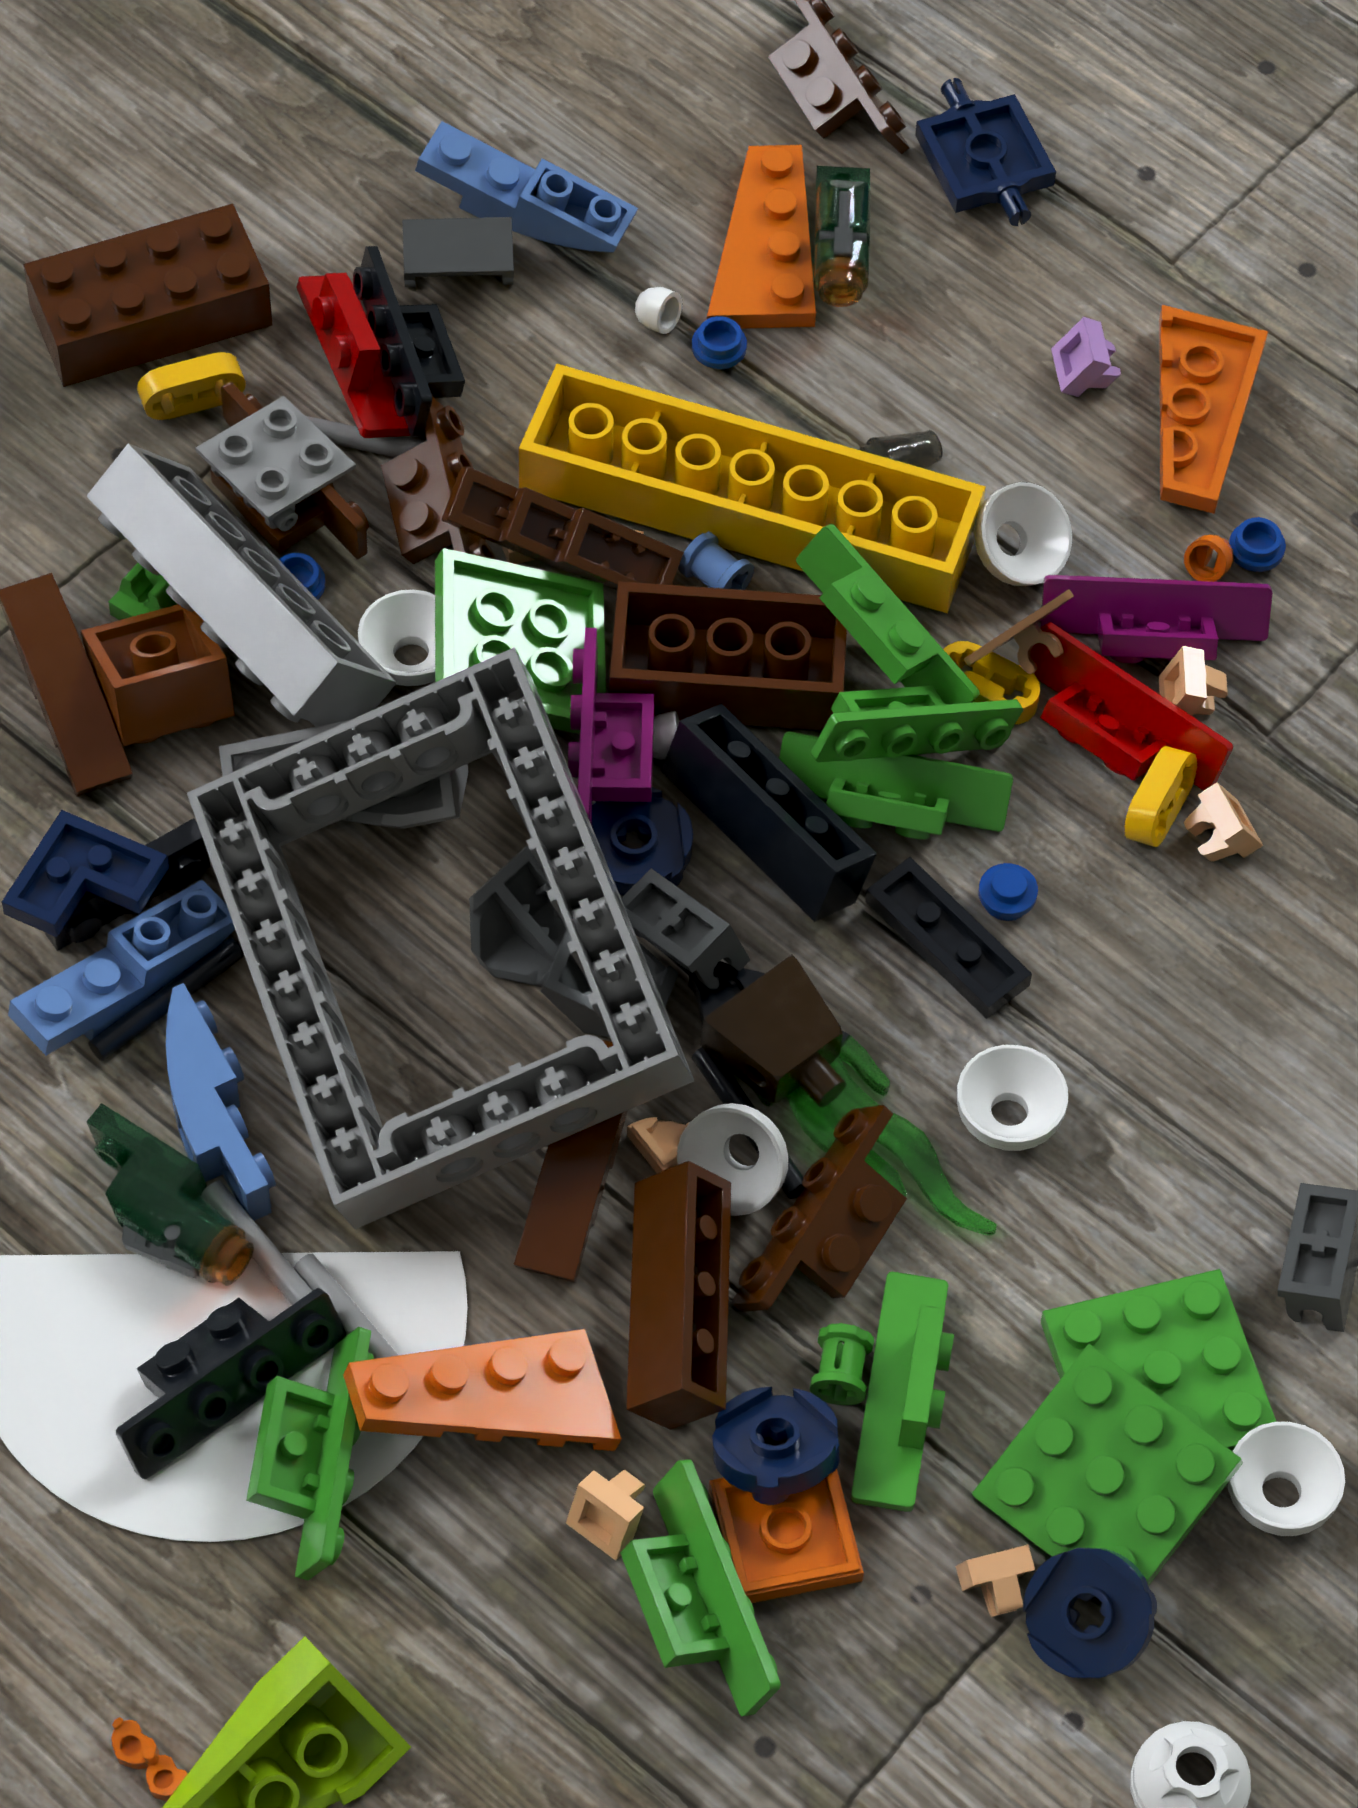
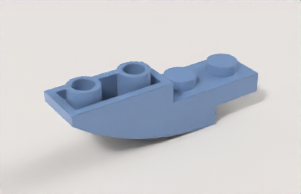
[415,121,638,253]
[8,880,235,1055]
[165,983,276,1221]

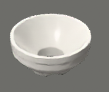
[974,482,1072,586]
[358,590,435,686]
[957,1045,1068,1151]
[677,1103,788,1216]
[1228,1422,1345,1536]
[1130,1721,1251,1808]

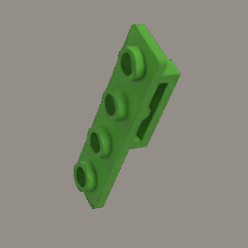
[796,524,980,705]
[811,685,1023,763]
[779,731,1013,839]
[851,1271,954,1512]
[246,1326,374,1581]
[620,1459,781,1716]

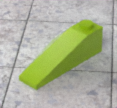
[162,1636,411,1808]

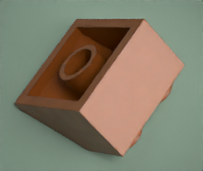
[81,604,235,746]

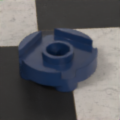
[591,787,693,896]
[712,1387,840,1505]
[1023,1548,1157,1678]

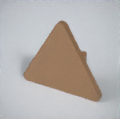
[964,589,1074,674]

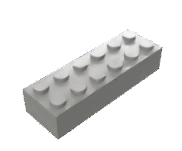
[87,443,397,727]

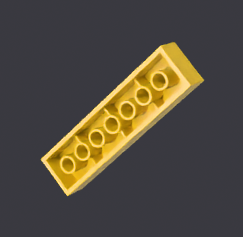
[519,364,986,613]

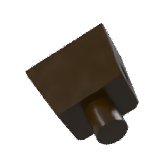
[700,955,847,1108]

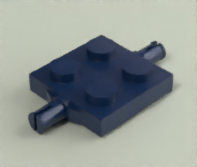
[915,78,1056,226]

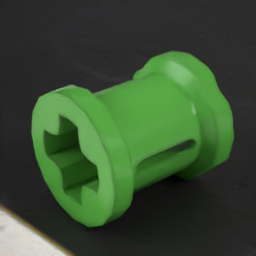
[810,1323,874,1405]

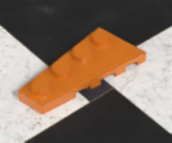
[707,145,816,329]
[1159,305,1268,514]
[343,1329,622,1451]

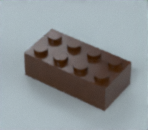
[23,203,273,387]
[609,581,847,731]

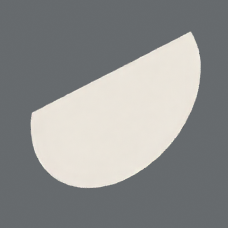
[0,1251,468,1542]

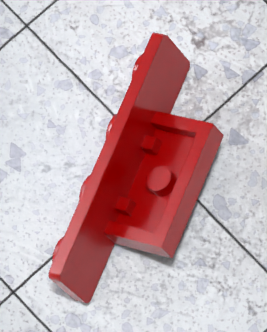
[296,273,411,438]
[1031,622,1233,791]

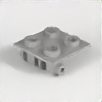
[195,396,356,531]

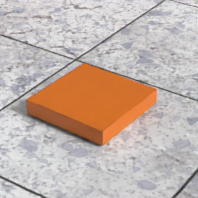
[709,1469,864,1603]

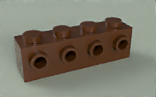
[626,1160,731,1430]

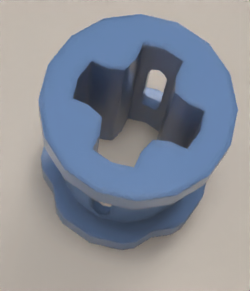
[678,531,754,590]

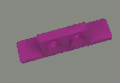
[1040,575,1273,663]
[568,627,655,823]

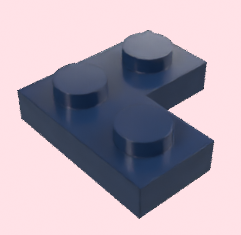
[1,810,169,937]

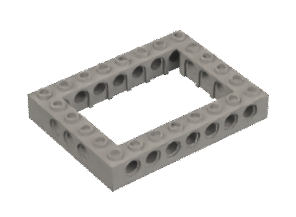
[187,648,694,1229]

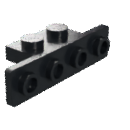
[353,246,465,437]
[115,1288,346,1479]

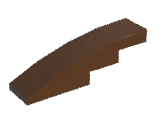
[441,466,684,590]
[0,573,133,797]
[514,1039,628,1283]

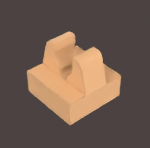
[1159,646,1228,716]
[1184,782,1263,862]
[566,1470,645,1561]
[956,1544,1035,1617]

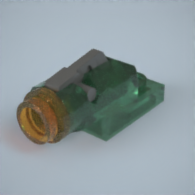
[813,166,871,307]
[87,1103,254,1286]

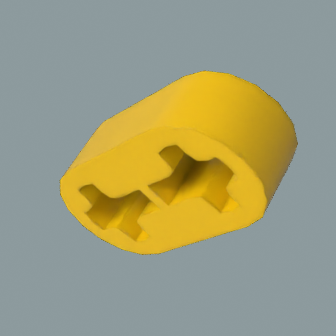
[137,352,246,420]
[943,641,1040,724]
[1124,746,1197,847]

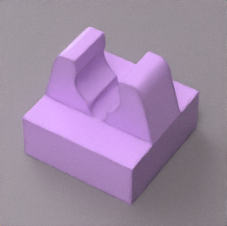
[1051,317,1121,397]

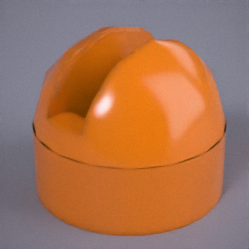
[1184,534,1234,582]

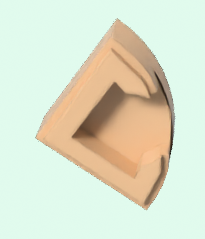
[627,1117,689,1173]

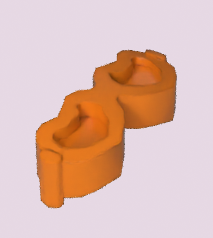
[111,1717,188,1801]

